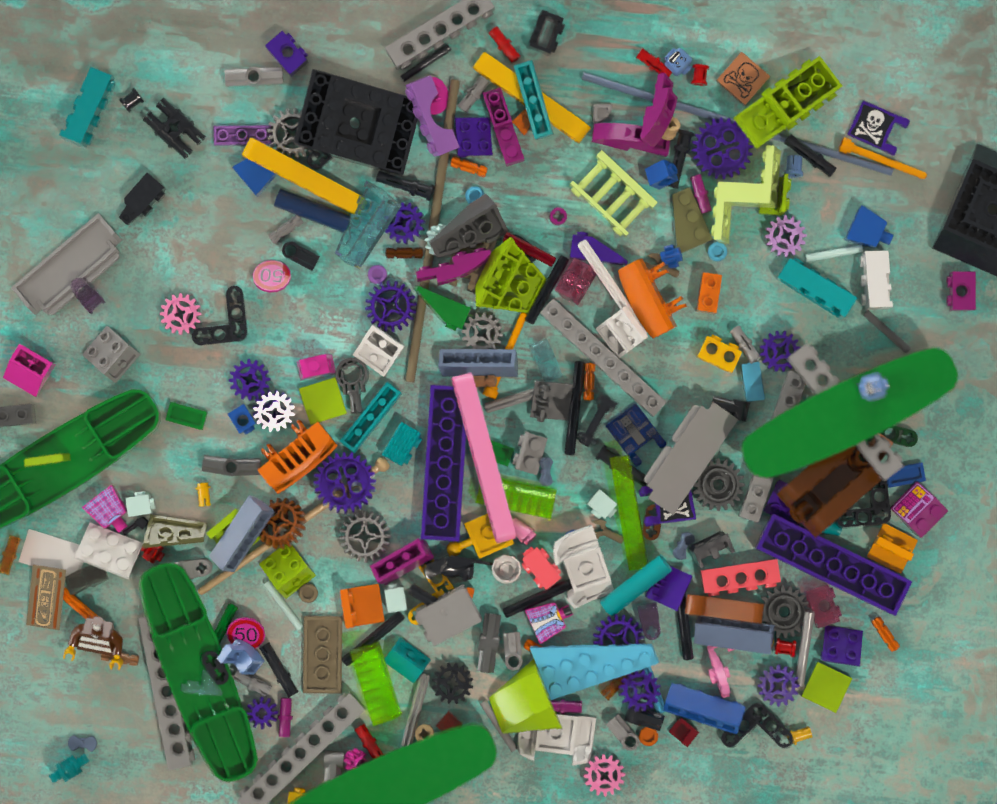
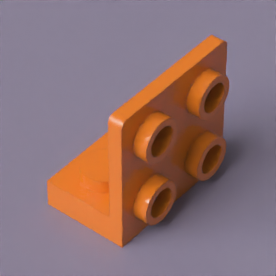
[340,584,385,628]

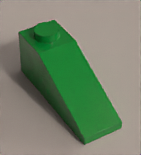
[414,286,471,331]

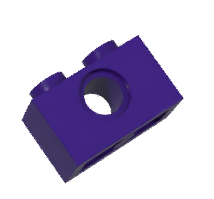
[265,31,308,77]

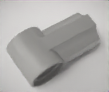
[503,632,523,670]
[606,714,639,751]
[324,751,344,781]

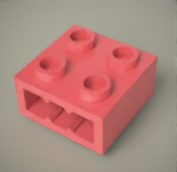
[521,546,561,590]

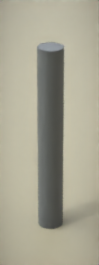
[863,310,911,353]

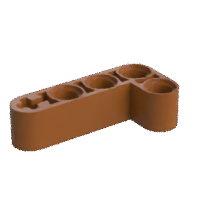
[685,594,764,623]

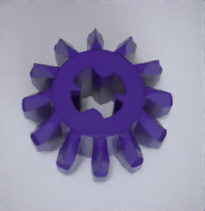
[246,696,279,730]

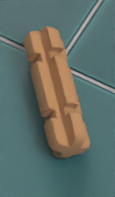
[473,375,497,387]
[101,653,139,666]

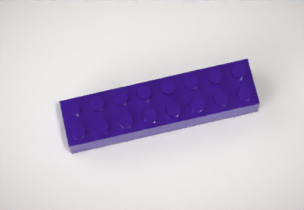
[421,385,466,542]
[755,514,913,616]

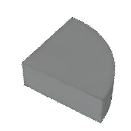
[593,104,613,124]

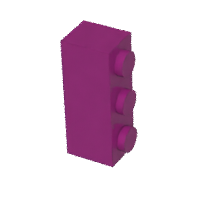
[370,538,434,585]

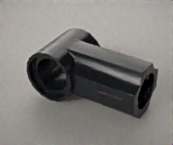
[282,241,320,271]
[711,396,750,422]
[624,706,665,731]

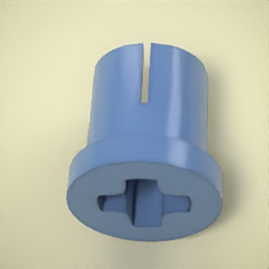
[784,155,803,178]

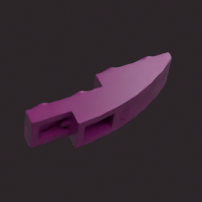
[640,73,678,149]
[483,87,525,167]
[592,123,670,157]
[416,248,491,286]

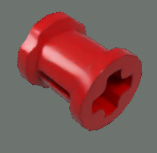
[691,64,709,86]
[774,638,796,658]

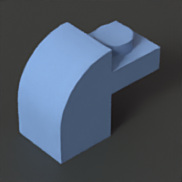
[217,639,265,675]

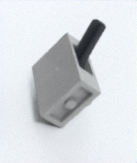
[408,584,482,646]

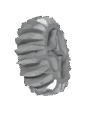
[267,108,312,159]
[339,511,391,563]

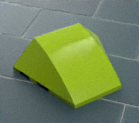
[475,237,546,313]
[489,659,563,734]

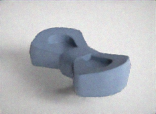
[539,457,553,486]
[673,532,695,560]
[68,735,97,752]

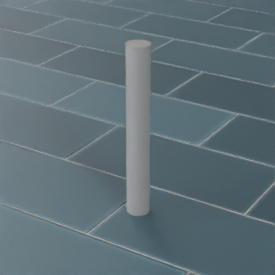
[480,700,517,752]

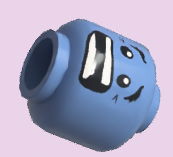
[664,48,692,76]
[858,373,889,401]

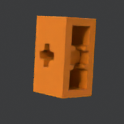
[696,272,722,315]

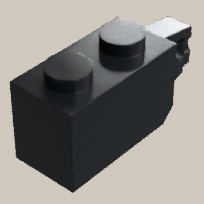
[119,173,166,225]

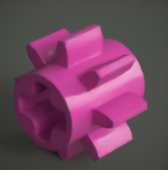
[344,748,367,770]

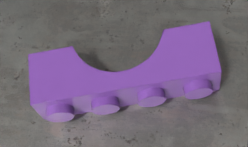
[405,76,459,156]

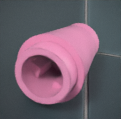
[512,518,537,546]

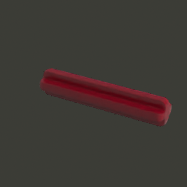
[503,232,556,267]

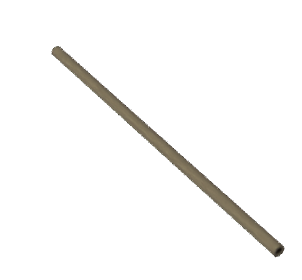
[405,79,460,383]

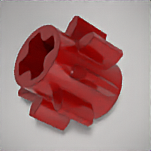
[141,546,165,564]

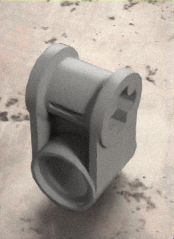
[174,558,213,579]

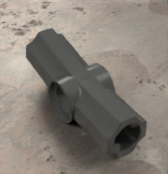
[202,455,261,476]
[477,613,501,673]

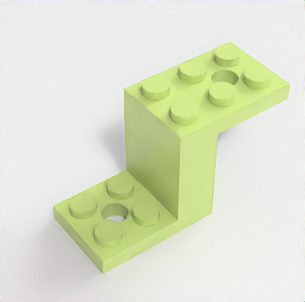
[711,145,781,244]

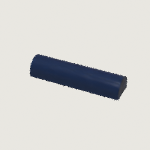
[274,189,352,234]

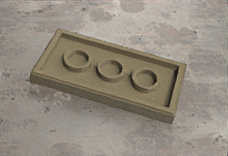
[303,616,343,694]

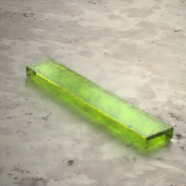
[609,455,648,571]

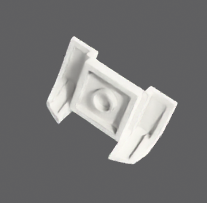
[554,525,614,609]
[517,714,597,766]

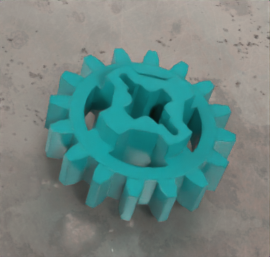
[48,754,90,783]

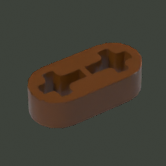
[642,504,661,540]

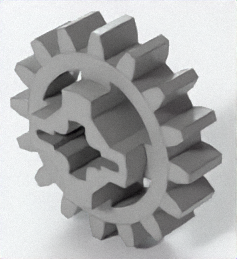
[461,312,503,349]

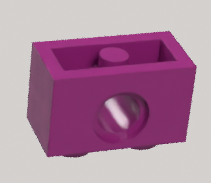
[946,271,976,311]

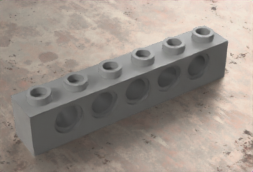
[385,0,495,70]

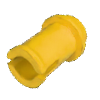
[195,482,211,507]
[787,726,812,745]

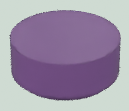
[368,265,387,284]

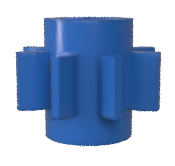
[660,244,683,269]

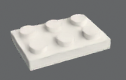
[75,523,143,580]

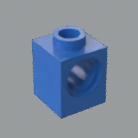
[645,159,678,190]
[228,404,257,435]

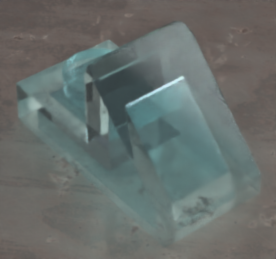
[181,670,223,696]

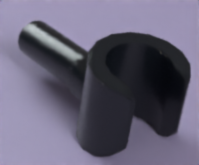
[123,516,148,535]

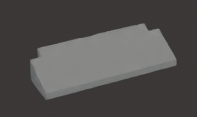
[11,213,122,315]
[644,402,738,515]

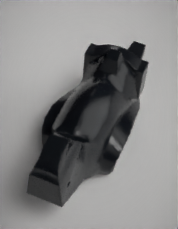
[423,555,493,582]

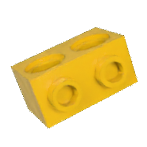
[696,334,742,373]

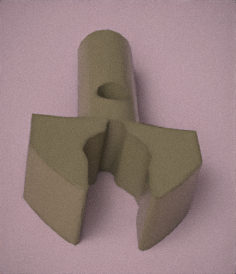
[645,253,680,278]
[593,519,625,544]

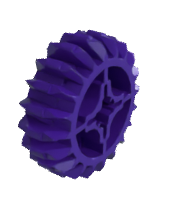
[365,280,417,332]
[593,614,645,646]

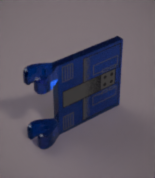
[606,404,666,467]

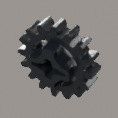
[432,662,473,704]

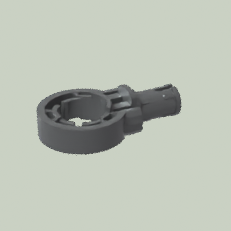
[335,358,369,413]

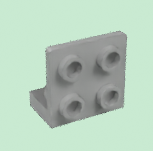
[83,326,141,383]
[513,431,548,475]

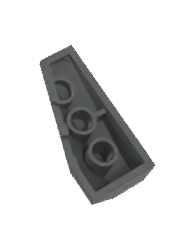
[429,194,509,258]

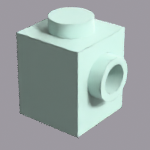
[587,489,617,519]
[125,491,156,517]
[384,583,408,613]

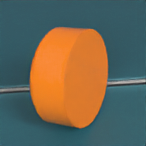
[639,727,658,746]

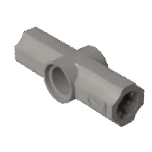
[225,67,283,87]

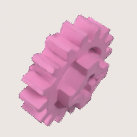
[160,293,202,335]
[583,754,625,797]

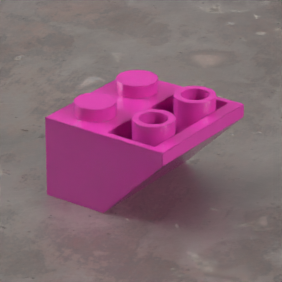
[3,344,56,397]

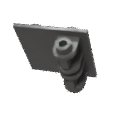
[530,381,573,422]

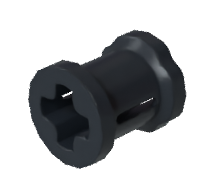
[119,88,145,113]

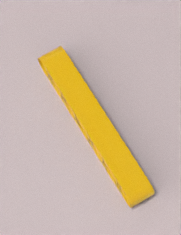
[472,52,591,144]
[241,138,367,217]

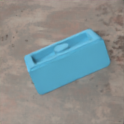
[740,362,765,402]

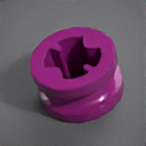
[549,208,567,226]

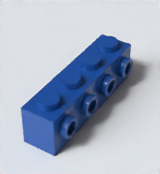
[663,683,745,734]

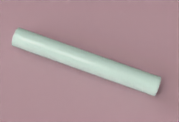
[805,245,863,262]
[264,580,304,631]

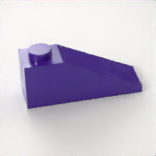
[570,232,628,266]

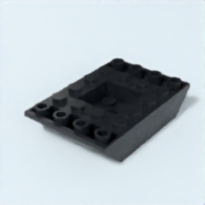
[293,69,418,175]
[932,144,997,277]

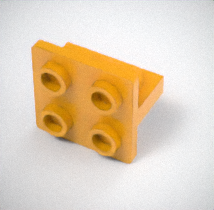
[867,524,918,574]

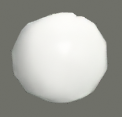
[492,555,521,584]

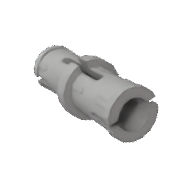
[457,75,490,113]
[730,325,761,364]
[233,669,272,697]

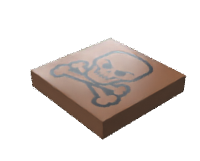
[716,51,770,106]

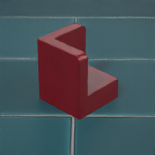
[669,717,699,748]

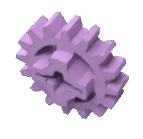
[764,215,807,257]

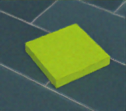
[299,377,347,425]
[24,453,71,467]
[801,662,853,713]

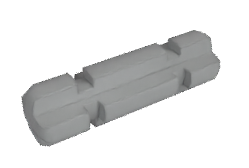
[269,215,303,244]

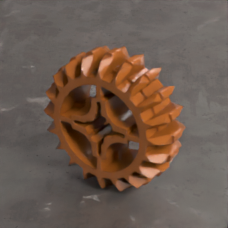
[259,498,307,549]

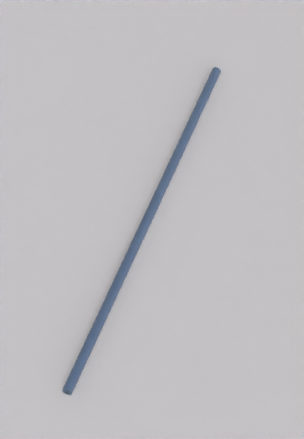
[581,72,893,176]

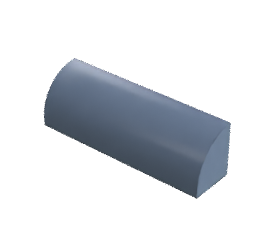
[438,349,518,377]
[209,496,274,572]
[694,615,775,654]

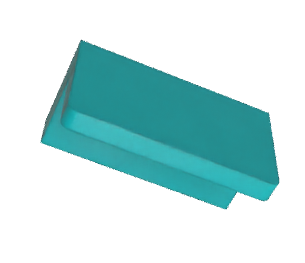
[383,637,431,683]

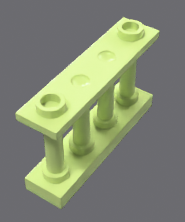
[570,150,658,238]

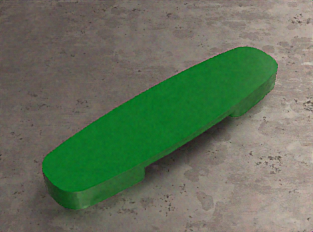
[741,347,958,478]
[0,389,161,529]
[138,563,258,782]
[288,722,497,804]

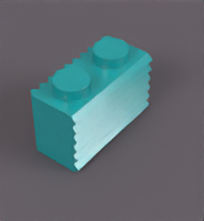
[382,422,422,466]

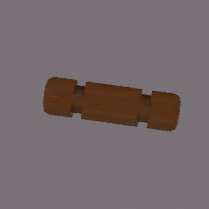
[386,248,423,258]

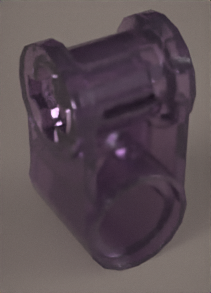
[70,278,106,315]
[637,602,661,640]

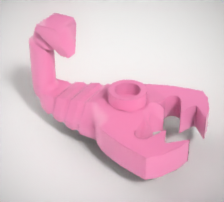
[706,646,735,698]

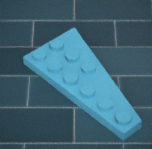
[530,644,659,700]

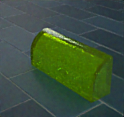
[476,477,557,519]
[350,641,402,726]

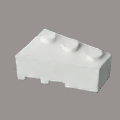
[860,251,893,310]

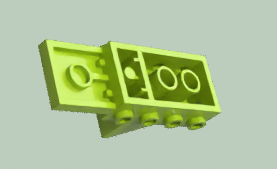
[733,56,842,149]

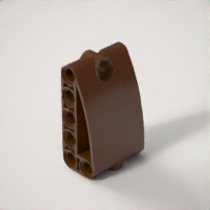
[777,445,882,538]

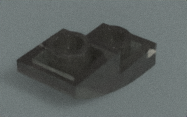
[65,565,109,595]

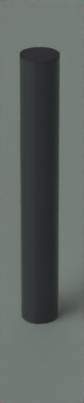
[400,44,452,82]

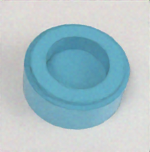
[708,242,727,262]

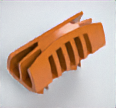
[618,258,687,338]
[258,420,338,494]

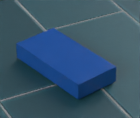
[887,462,926,488]

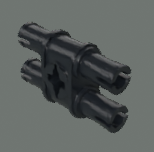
[143,98,206,159]

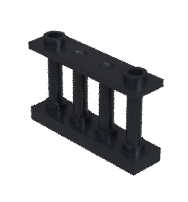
[577,393,618,447]

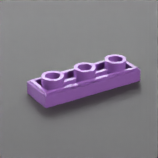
[214,125,272,146]

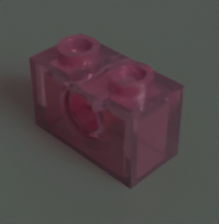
[555,258,597,306]
[804,584,842,629]

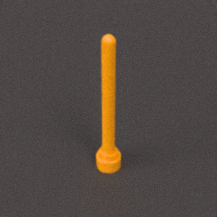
[839,137,927,179]
[482,312,527,400]

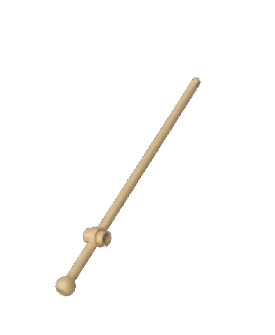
[198,457,390,595]

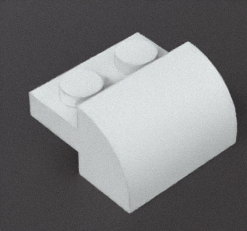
[596,306,649,358]
[353,324,405,377]

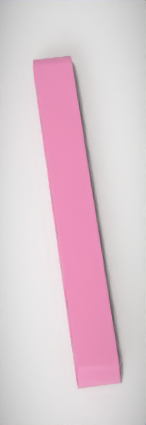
[452,373,516,544]

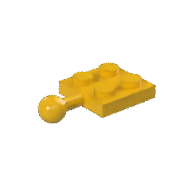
[446,513,514,559]

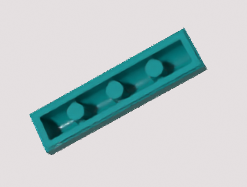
[514,60,554,140]
[339,382,402,454]
[600,554,672,616]

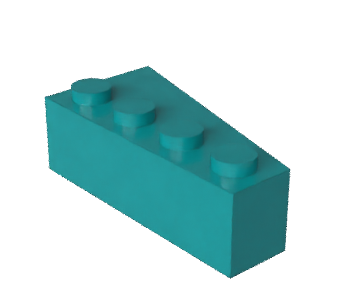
[59,67,115,149]
[776,258,858,320]

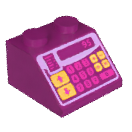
[890,481,948,538]

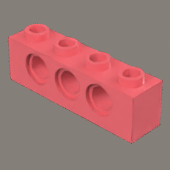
[700,559,781,597]

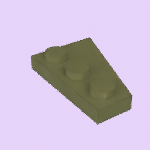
[672,187,713,253]
[143,514,207,548]

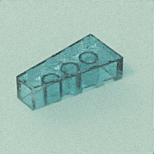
[335,181,401,269]

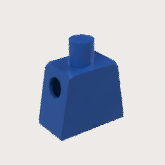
[232,159,277,197]
[845,205,894,248]

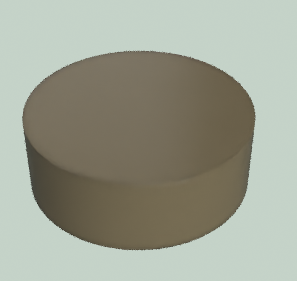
[299,584,318,603]

